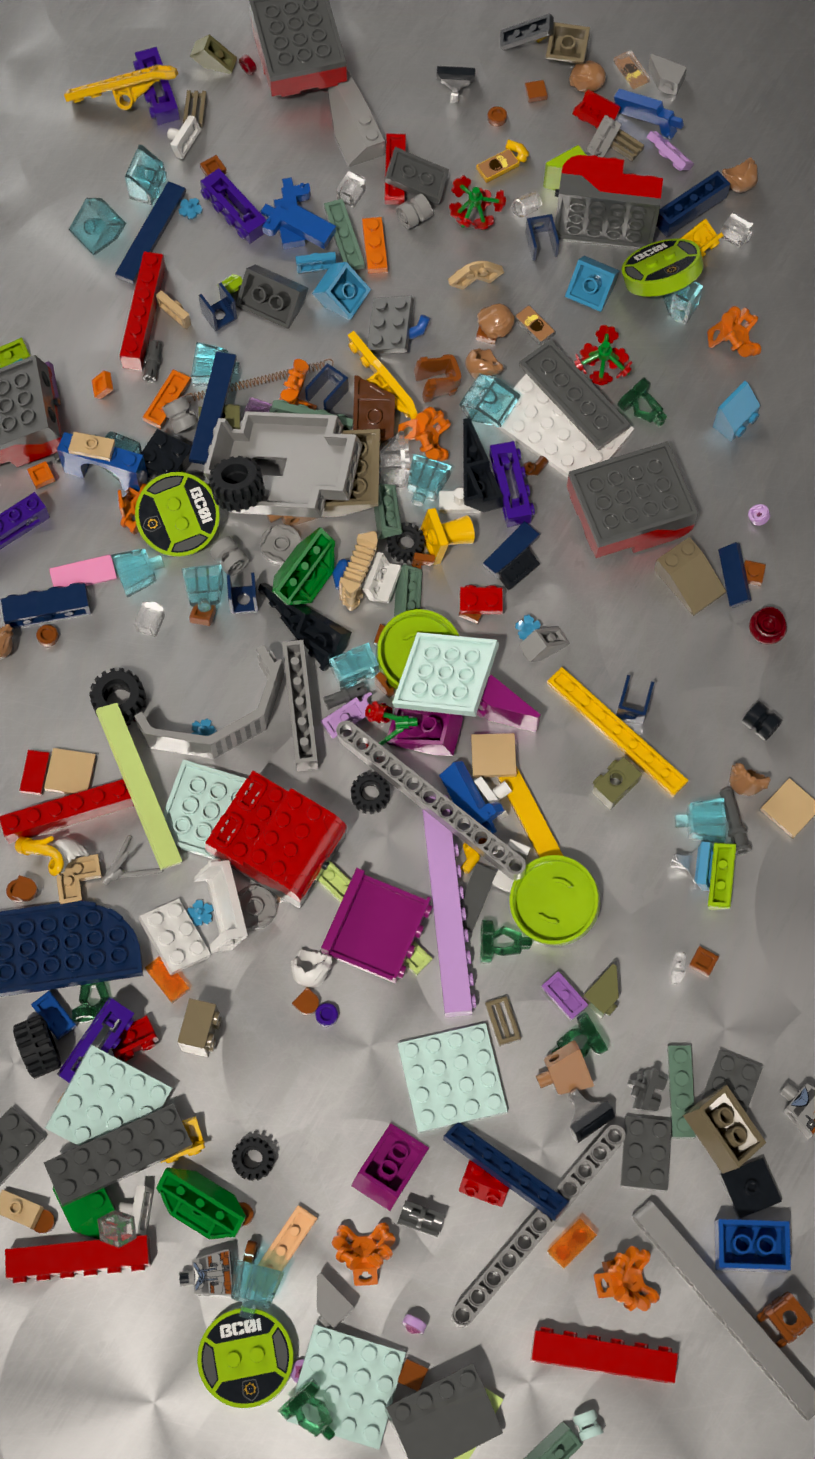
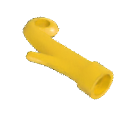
[15,836,64,876]

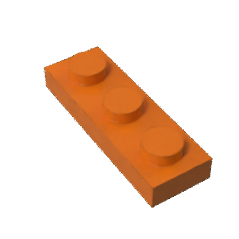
[362,217,388,274]
[143,369,191,429]

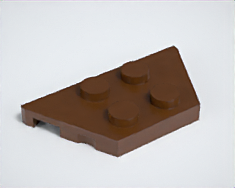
[353,375,395,444]

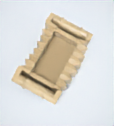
[339,531,378,611]

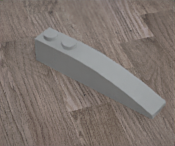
[328,70,385,167]

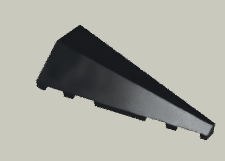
[463,417,503,513]
[258,583,352,671]

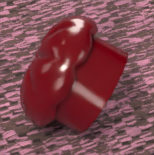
[749,607,787,645]

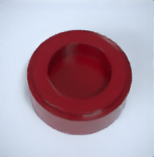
[239,54,257,75]

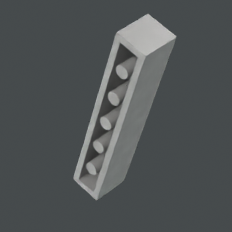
[282,640,318,771]

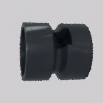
[742,701,783,741]

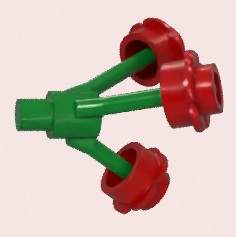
[364,701,418,760]

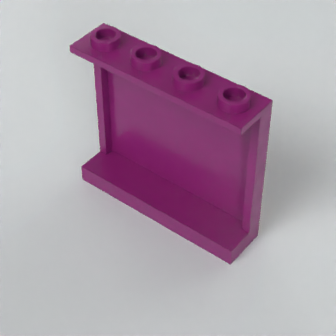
[321,868,433,984]

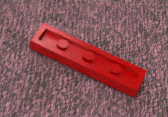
[385,134,406,205]

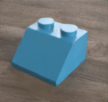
[565,256,620,312]
[312,262,371,320]
[713,381,761,441]

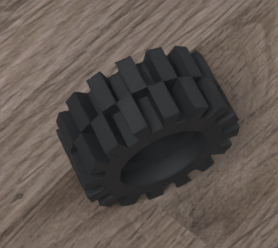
[387,522,425,563]
[351,772,390,814]
[232,1136,274,1181]

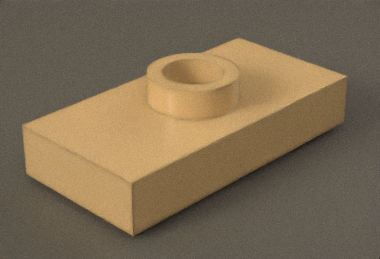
[156,290,191,329]
[68,432,115,461]
[0,1189,44,1230]

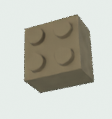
[177,998,222,1057]

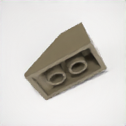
[654,537,726,616]

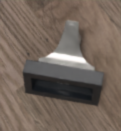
[437,66,475,103]
[568,1089,615,1143]

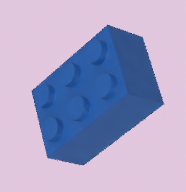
[714,1219,791,1273]

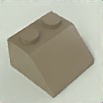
[546,22,590,64]

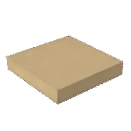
[471,733,516,778]
[44,748,97,795]
[760,778,815,839]

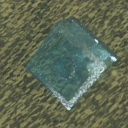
[125,144,167,206]
[69,198,126,255]
[662,281,703,324]
[459,374,521,427]

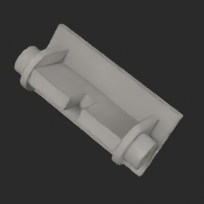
[586,115,622,157]

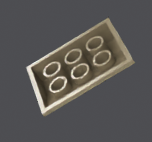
[322,429,381,517]

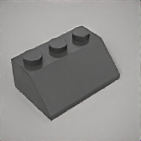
[235,264,308,329]

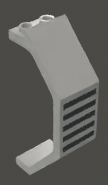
[134,645,284,759]

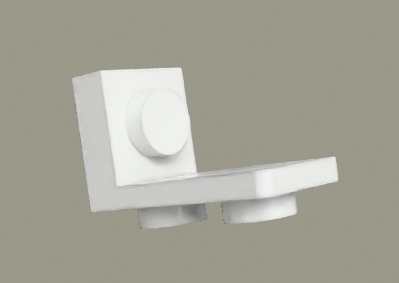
[492,839,530,893]

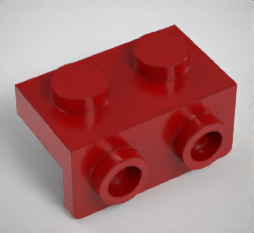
[572,90,620,129]
[460,585,503,614]
[112,1015,159,1062]
[459,1159,509,1207]

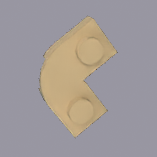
[448,261,504,290]
[57,854,102,904]

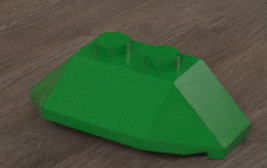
[272,527,335,605]
[156,1167,246,1240]
[53,1187,127,1240]

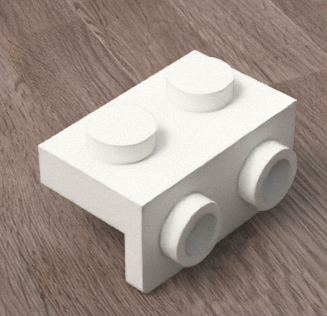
[362,552,402,603]

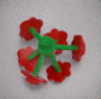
[449,175,506,230]
[574,325,633,385]

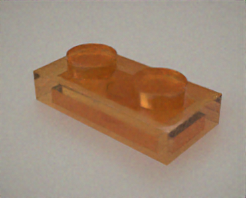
[144,956,190,1004]
[547,1218,597,1269]

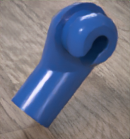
[409,315,430,339]
[332,559,350,590]

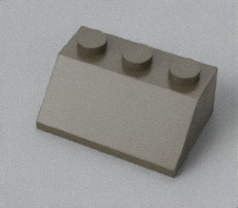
[683,1085,766,1174]

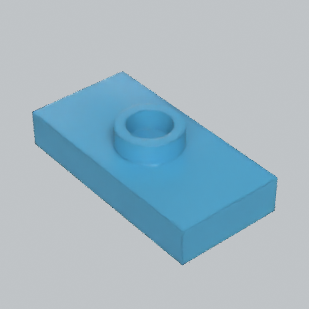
[295,252,336,273]

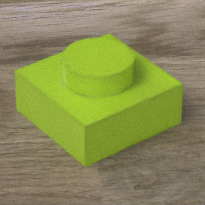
[217,274,243,294]

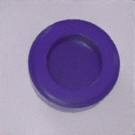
[315,1003,338,1027]

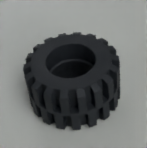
[209,456,265,512]
[89,668,146,726]
[13,1015,61,1079]

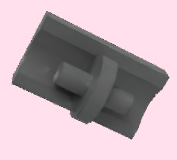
[627,1068,667,1111]
[398,1200,445,1238]

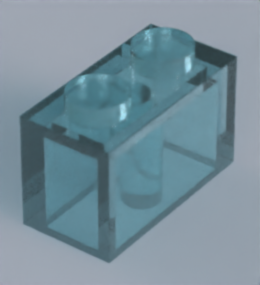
[329,643,379,688]

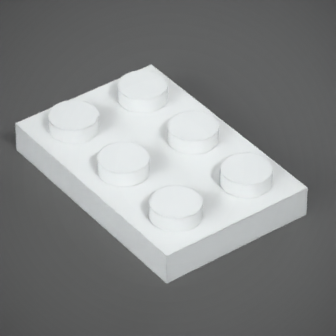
[139,899,211,976]

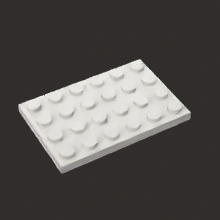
[487,374,634,478]

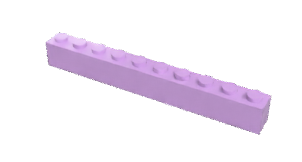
[422,795,476,1018]

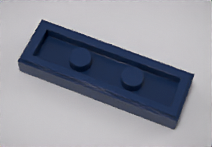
[482,521,540,579]
[718,542,751,608]

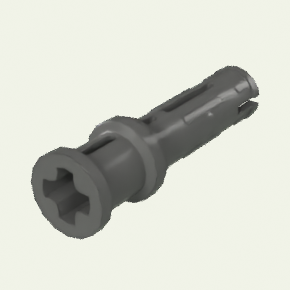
[719,788,752,855]

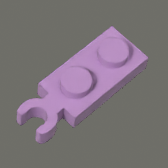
[647,131,694,171]
[320,692,379,739]

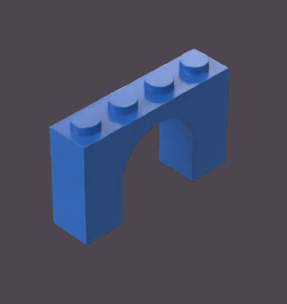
[57,432,149,492]

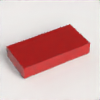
[19,750,50,796]

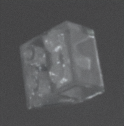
[380,431,410,488]

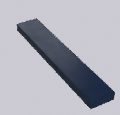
[115,181,186,285]
[189,351,237,465]
[443,1122,569,1221]

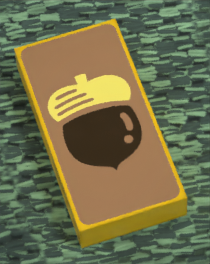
[476,148,520,183]

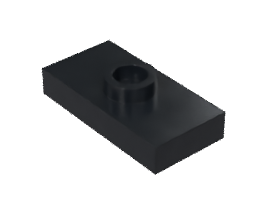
[496,548,540,590]

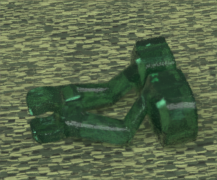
[617,377,667,427]
[480,920,532,964]
[72,982,111,1023]
[551,1012,608,1057]
[278,1378,335,1441]

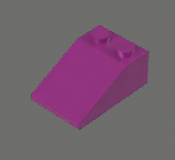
[477,675,541,732]
[387,708,463,756]
[351,1123,429,1211]

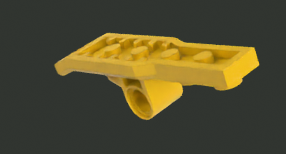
[64,65,178,110]
[347,331,417,420]

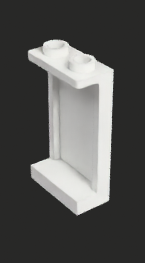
[194,858,248,953]

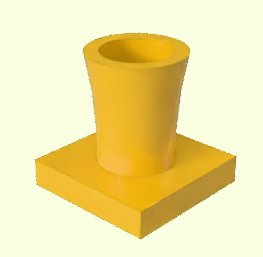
[420,508,475,565]

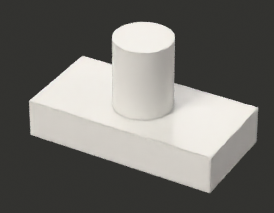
[167,115,201,159]
[439,488,481,513]
[474,777,512,820]
[118,1185,154,1236]

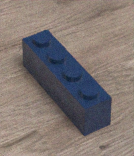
[656,171,730,238]
[1,583,91,629]

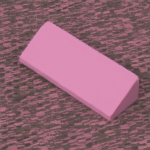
[49,555,117,588]

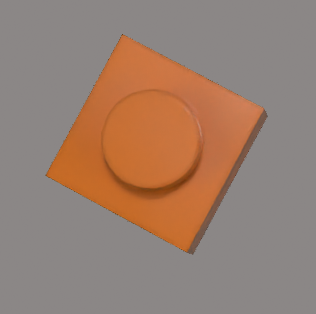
[92,371,113,399]
[27,461,55,490]

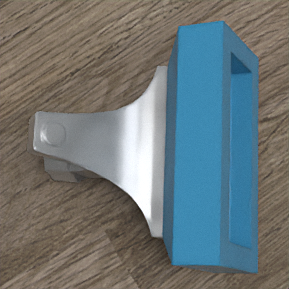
[671,842,714,891]

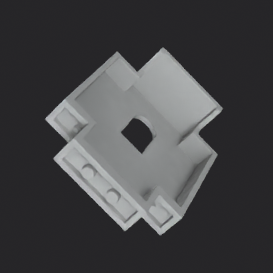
[203,411,362,518]

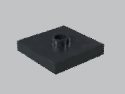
[719,1158,782,1219]

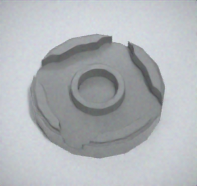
[260,524,301,565]
[237,885,277,930]

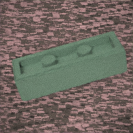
[374,483,402,539]
[394,564,422,617]
[524,1422,583,1459]

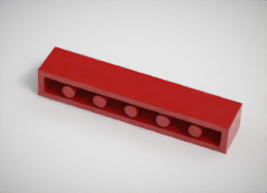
[119,252,166,371]
[0,779,134,844]
[5,1235,151,1284]
[530,1327,678,1384]

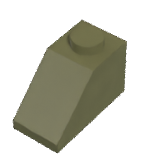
[190,34,237,74]
[583,964,619,1019]

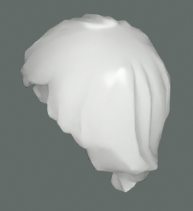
[48,838,90,873]
[291,949,333,987]

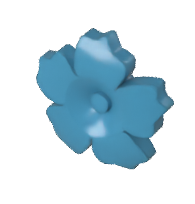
[178,198,203,219]
[515,614,541,640]
[191,718,217,736]
[187,900,214,927]

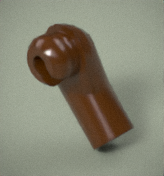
[523,456,549,476]

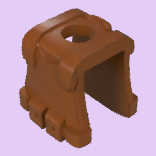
[414,354,461,403]
[756,1292,814,1348]

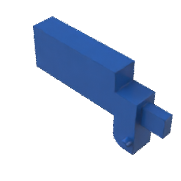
[614,88,684,139]
[274,177,311,250]
[261,203,336,249]
[439,761,505,834]

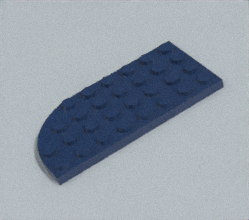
[0,901,144,997]

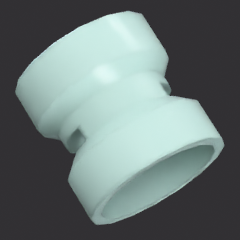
[572,1409,604,1441]

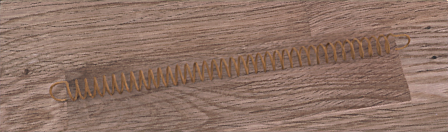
[185,359,333,403]

